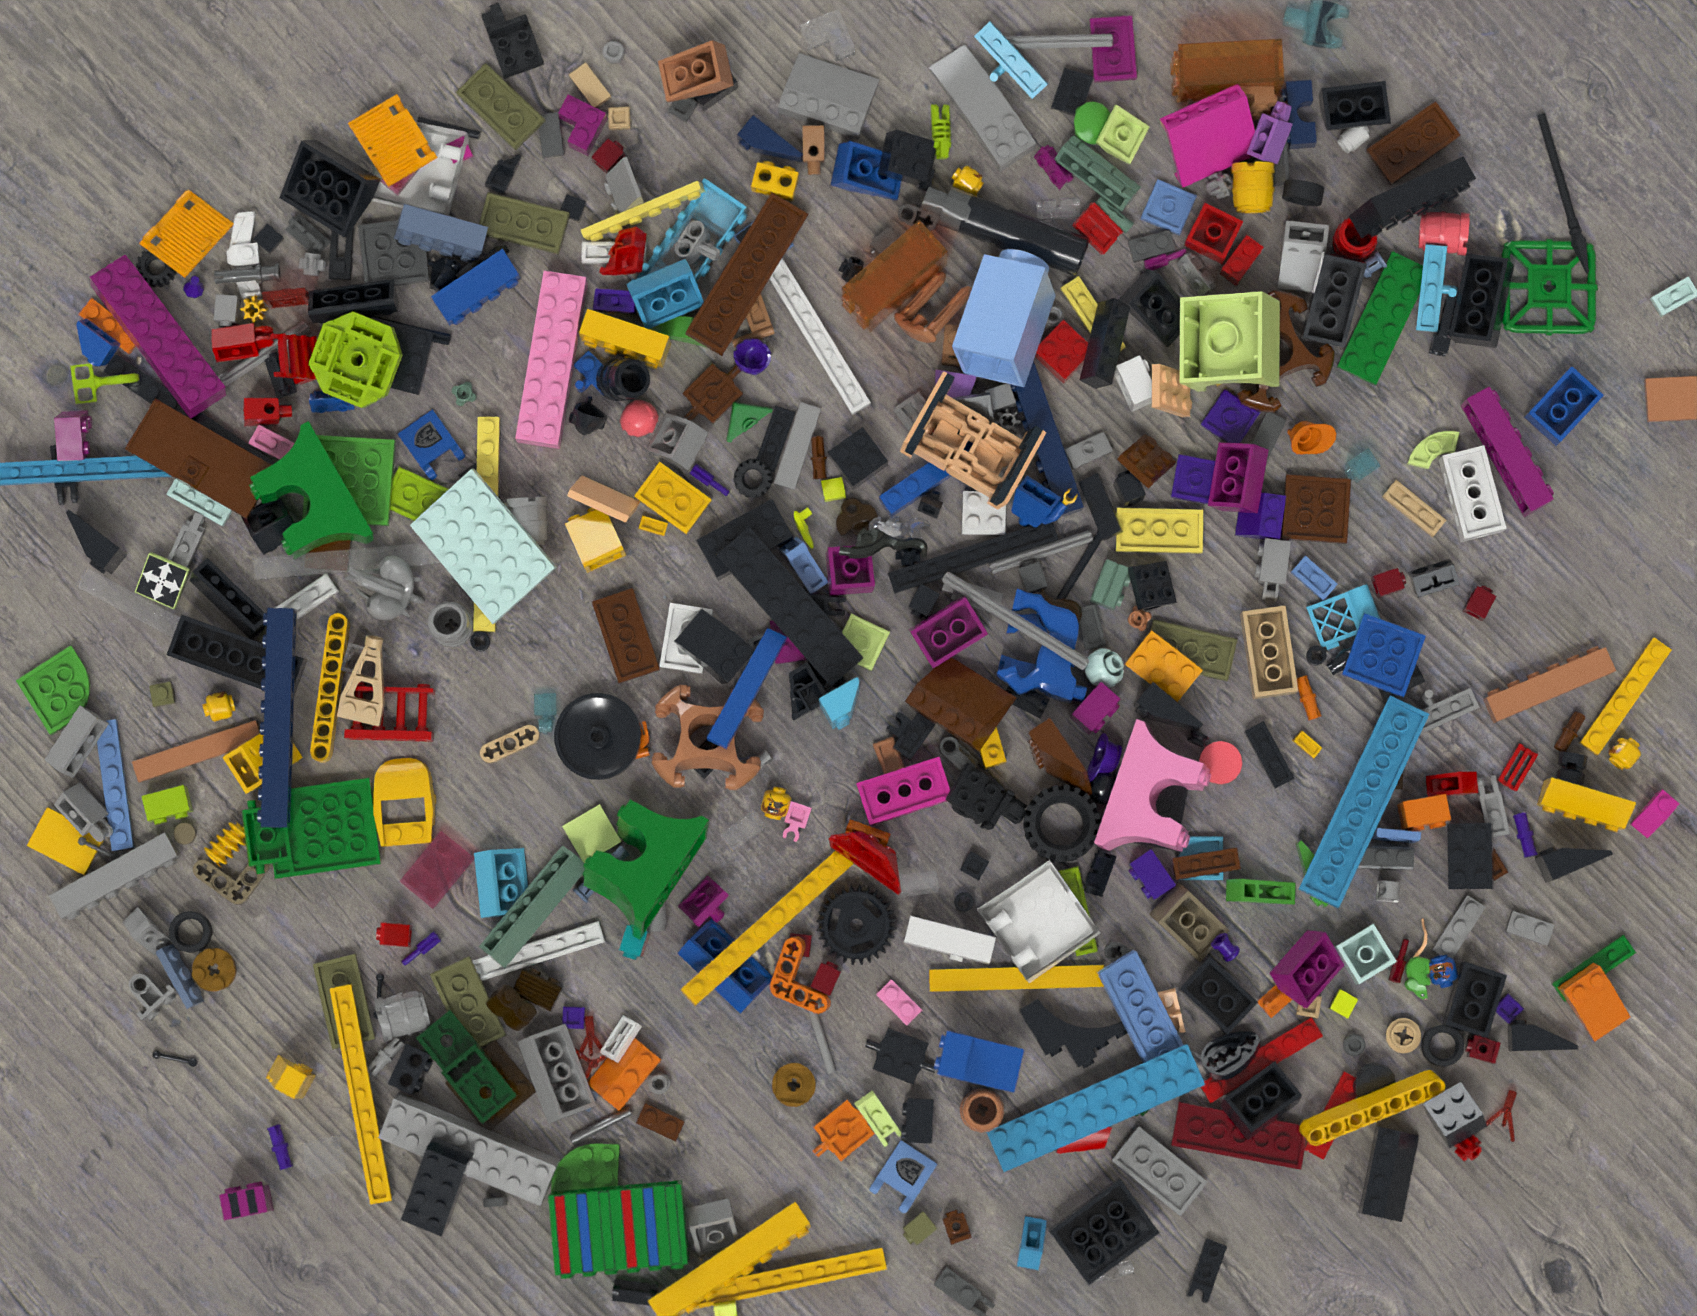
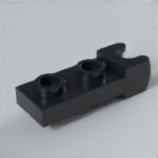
[1429,295,1457,357]
[1186,1238,1227,1304]

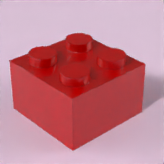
[1184,203,1243,264]
[1035,320,1088,384]

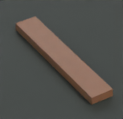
[132,720,260,783]

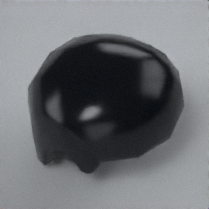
[1090,773,1116,804]

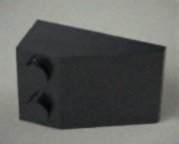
[1118,269,1180,347]
[66,509,128,575]
[674,609,755,684]
[1133,682,1203,731]
[1535,846,1613,883]

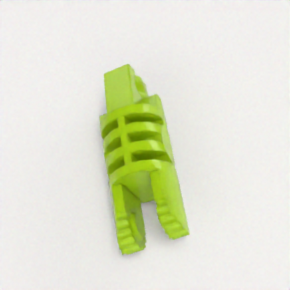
[930,104,951,160]

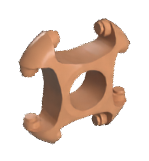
[652,684,764,791]

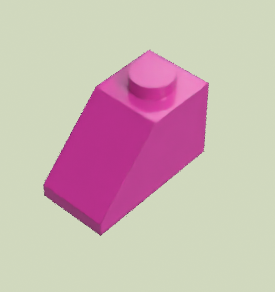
[1630,790,1680,838]

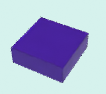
[1496,993,1524,1024]
[562,1006,585,1029]

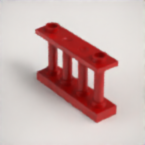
[344,682,436,742]

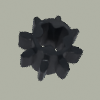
[838,257,867,283]
[895,548,921,567]

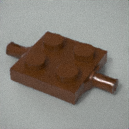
[682,363,743,424]

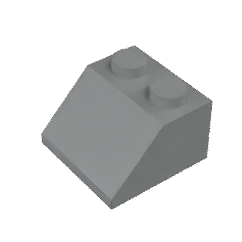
[646,413,708,470]
[686,1198,739,1257]

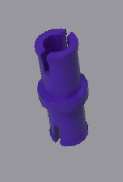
[1513,812,1538,858]
[267,1124,293,1170]

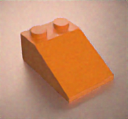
[1558,963,1630,1042]

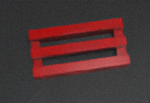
[1497,743,1539,792]

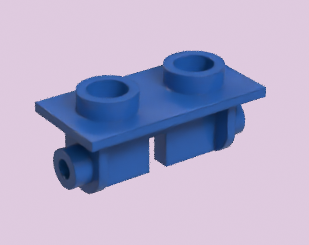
[309,391,355,413]

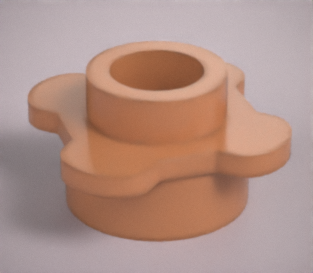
[1128,606,1152,631]

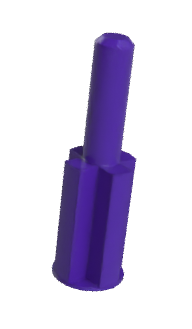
[690,464,730,496]
[402,931,441,966]

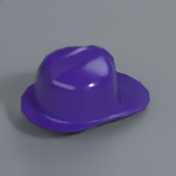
[1087,733,1122,782]

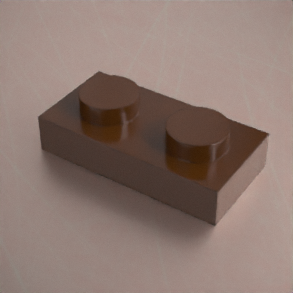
[636,1103,685,1142]

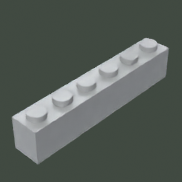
[49,833,181,921]

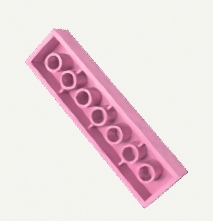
[515,271,588,449]

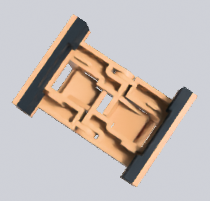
[900,371,1047,510]

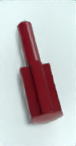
[1388,939,1409,983]

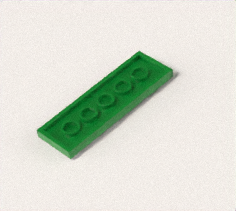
[1337,251,1423,386]

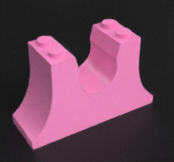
[1094,719,1211,852]

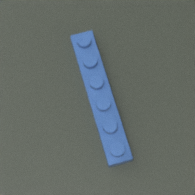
[97,719,135,851]

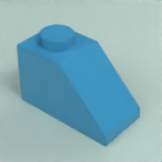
[1017,1216,1047,1270]

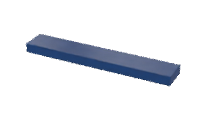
[707,628,787,749]

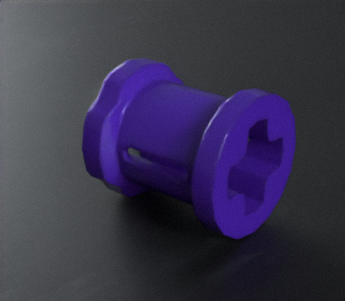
[1211,933,1240,962]

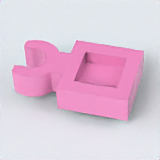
[783,801,812,842]

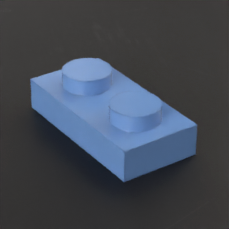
[1290,556,1338,601]

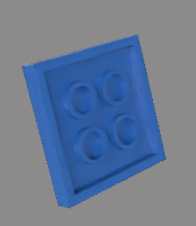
[1342,613,1426,697]

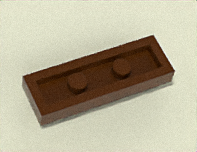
[1172,848,1241,880]

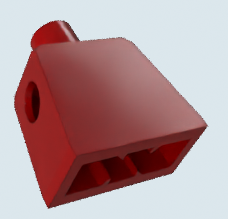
[243,398,292,427]

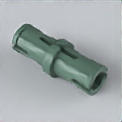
[1096,196,1134,234]

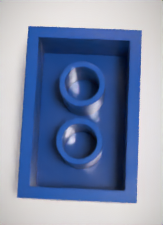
[1524,366,1604,446]

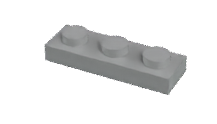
[1432,895,1486,958]

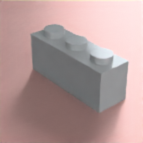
[45,706,109,778]

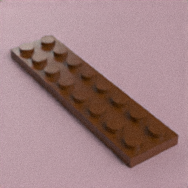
[685,193,809,356]

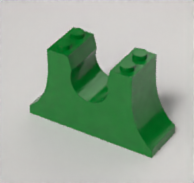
[249,421,374,560]
[582,799,709,940]

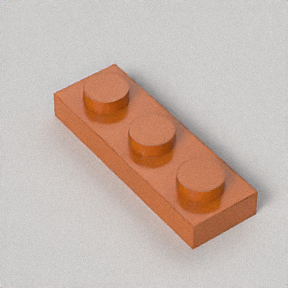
[78,298,136,355]

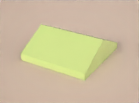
[1096,105,1149,164]

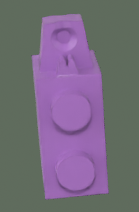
[1247,101,1293,164]

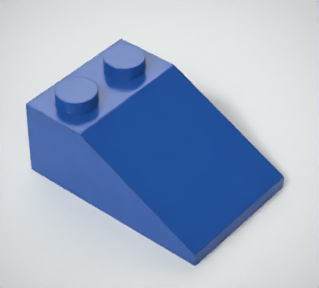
[831,141,901,200]

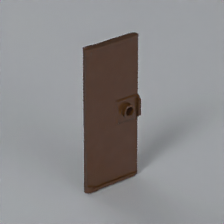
[125,398,271,519]

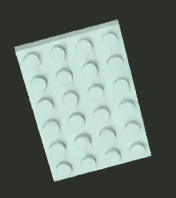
[410,469,557,624]

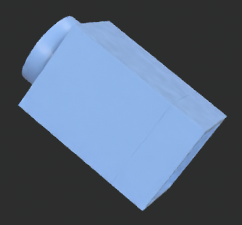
[952,249,1055,387]

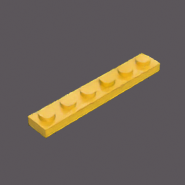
[1579,637,1672,756]

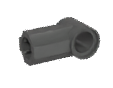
[938,737,979,771]

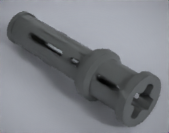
[214,263,281,284]

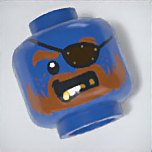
[1429,954,1458,988]

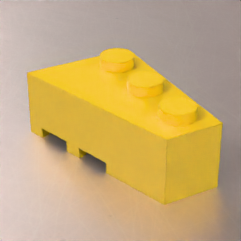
[265,1055,316,1099]

